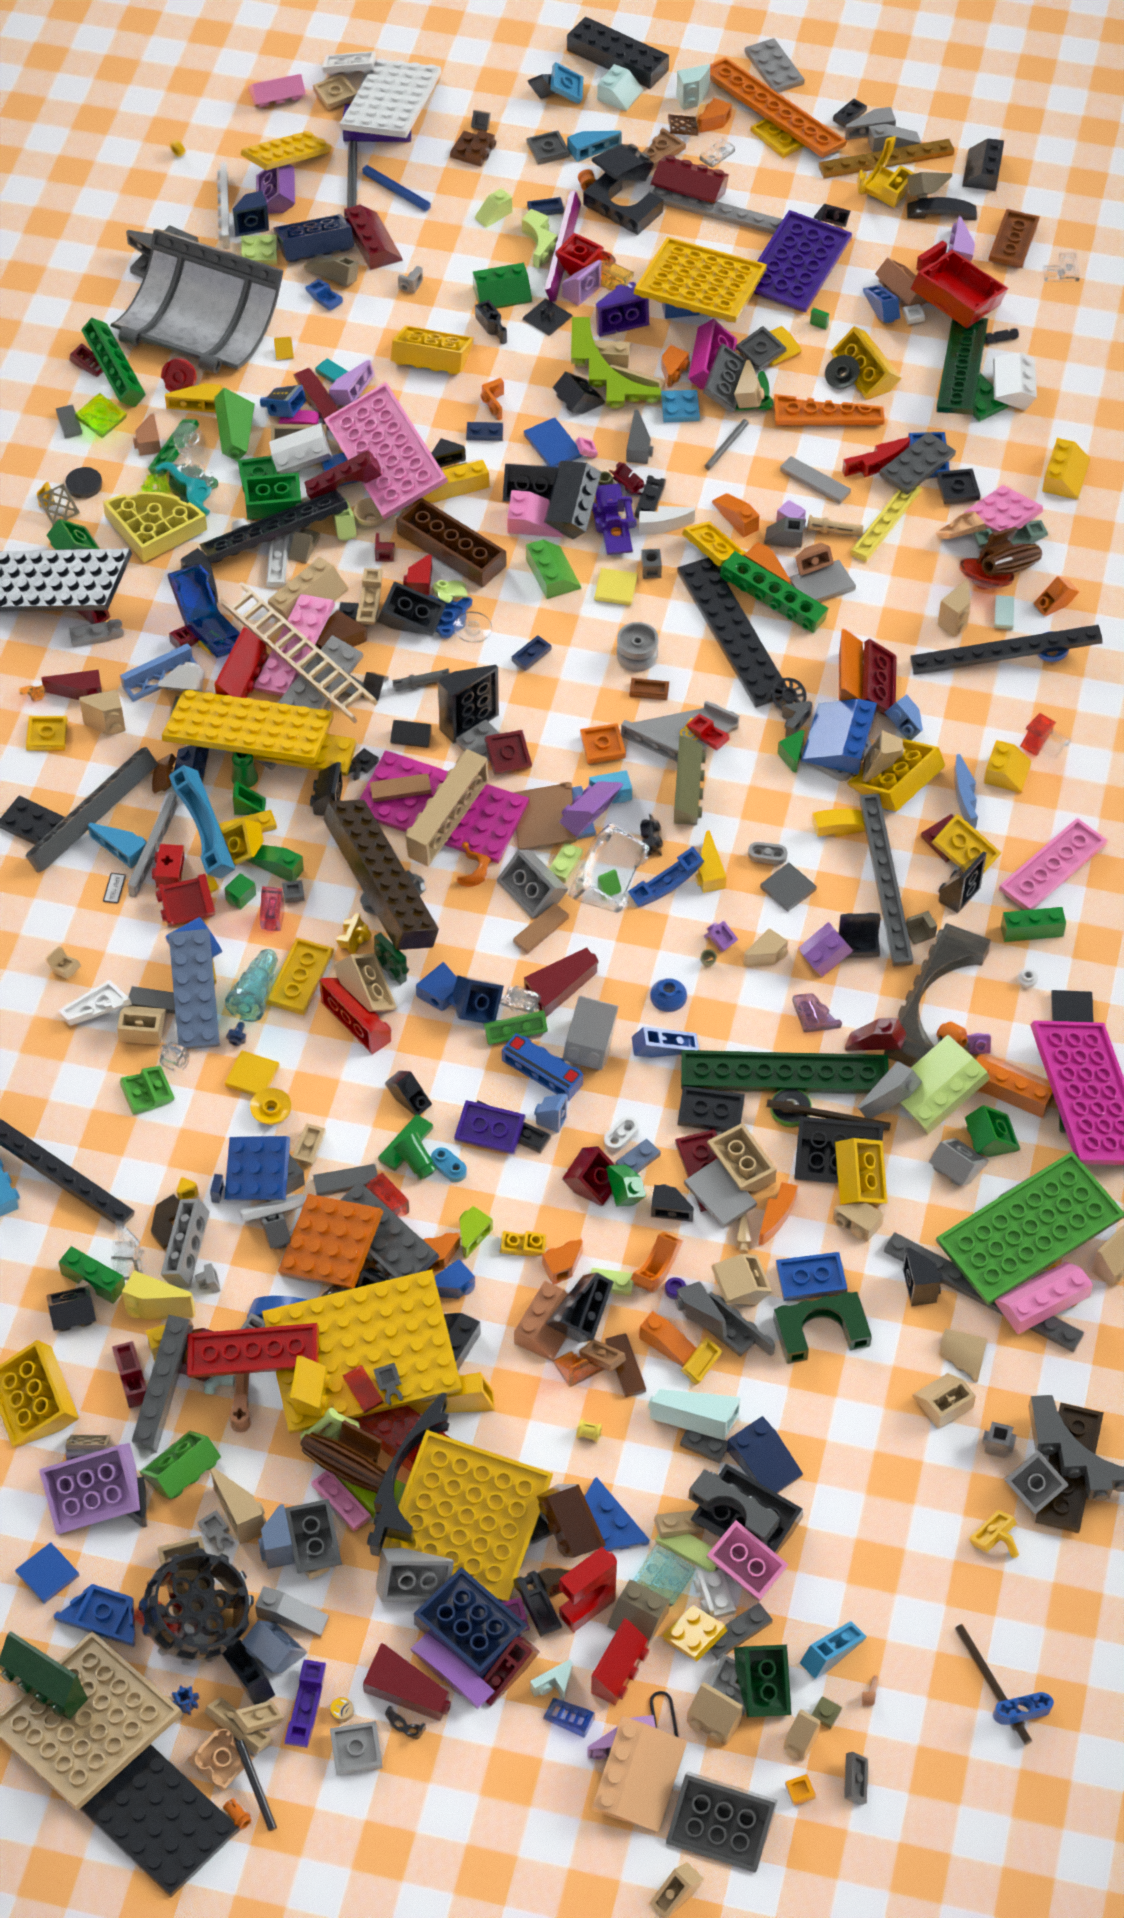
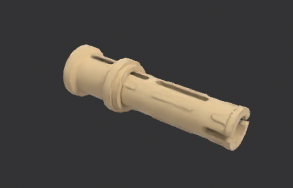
[806,514,864,537]

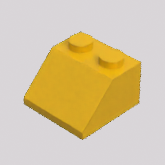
[984,740,1032,793]
[290,1356,331,1416]

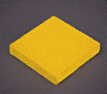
[26,716,68,751]
[225,1050,280,1096]

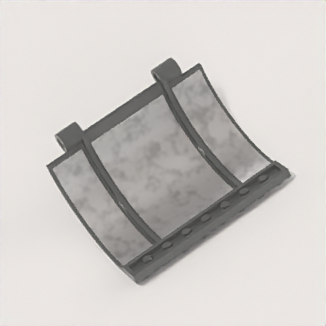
[110,228,284,374]

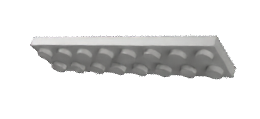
[254,635,364,770]

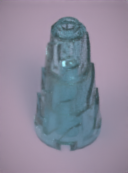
[225,949,278,1022]

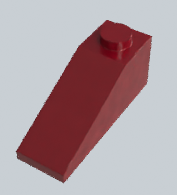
[41,669,102,700]
[845,1018,907,1051]
[483,1637,540,1706]

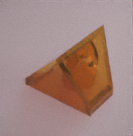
[552,1351,604,1388]

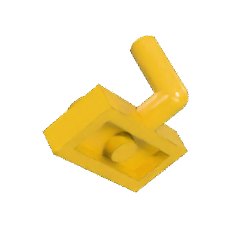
[969,1509,1019,1558]

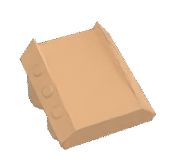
[936,512,987,539]
[187,1726,254,1791]

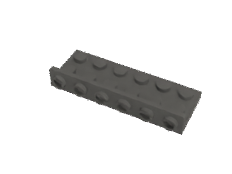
[340,1181,440,1280]

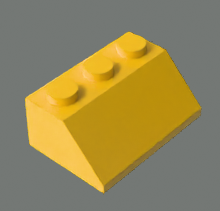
[1042,437,1090,500]
[835,1138,888,1205]

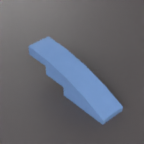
[954,753,978,829]

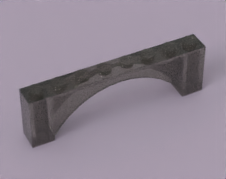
[884,923,991,1067]

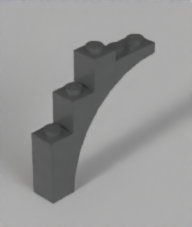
[1028,1395,1124,1501]

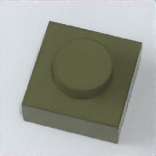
[811,1696,842,1729]

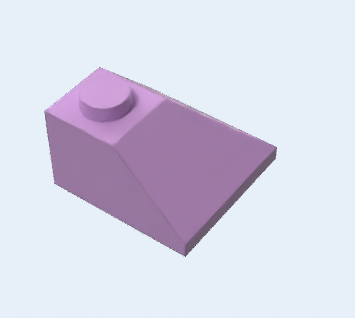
[562,260,602,306]

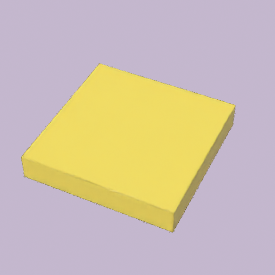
[594,568,638,606]

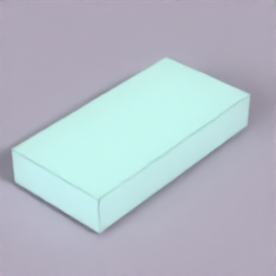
[994,595,1015,630]

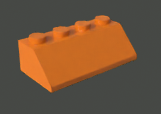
[839,629,864,701]
[976,1054,1054,1118]

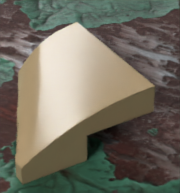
[939,1328,988,1382]

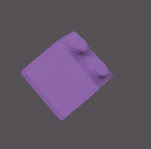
[798,922,853,977]

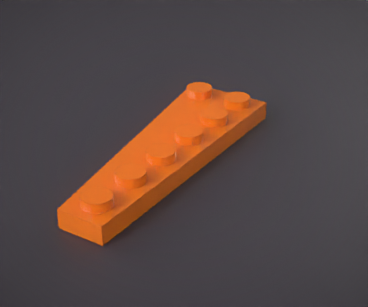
[774,394,885,425]

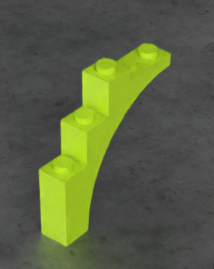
[571,317,661,409]

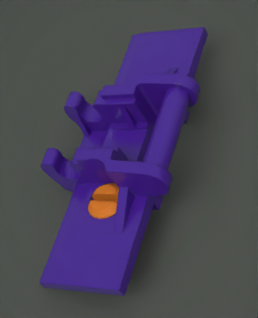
[592,484,637,555]

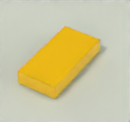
[680,1337,723,1385]

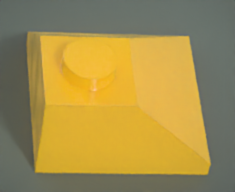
[221,819,264,866]

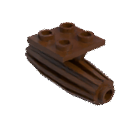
[976,526,1043,576]
[300,1420,386,1493]

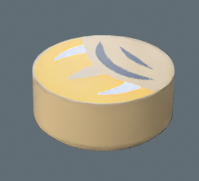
[330,1697,354,1722]

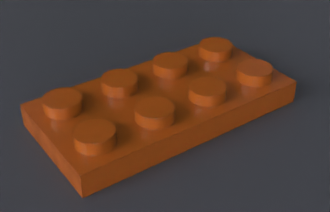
[988,209,1040,269]

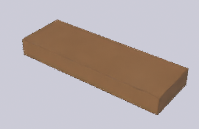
[370,773,431,802]
[513,903,569,954]

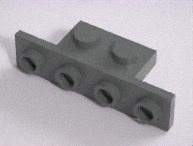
[708,1291,775,1357]

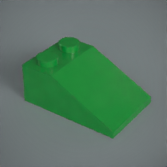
[243,472,302,520]

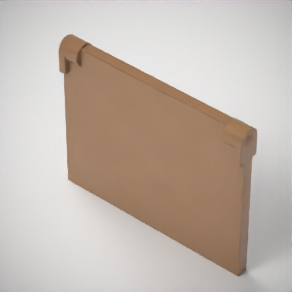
[514,782,577,850]

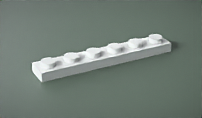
[217,162,230,248]

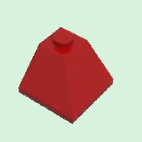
[555,232,604,276]

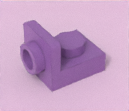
[703,920,739,953]
[967,1033,991,1054]

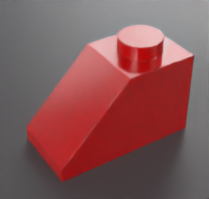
[403,554,433,595]

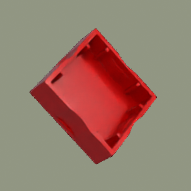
[910,249,1009,328]

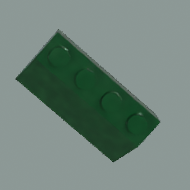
[0,1631,88,1720]

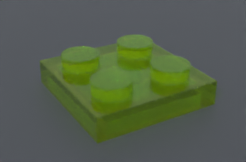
[75,393,127,439]

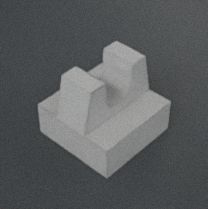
[195,1263,221,1293]

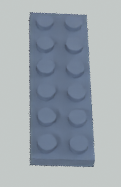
[169,929,220,1050]

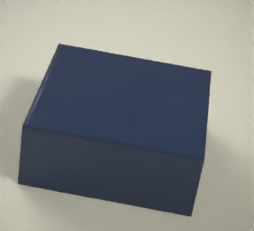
[210,1174,224,1203]

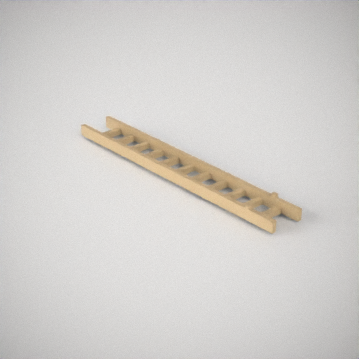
[219,581,378,724]

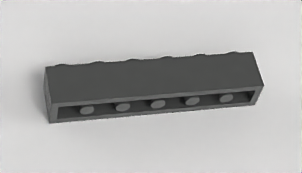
[131,1315,194,1452]

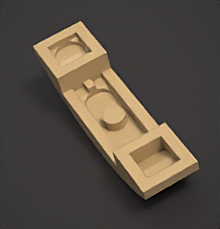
[356,568,383,625]

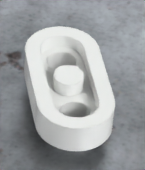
[604,1116,639,1152]

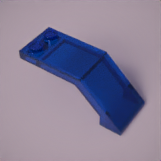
[167,564,240,658]

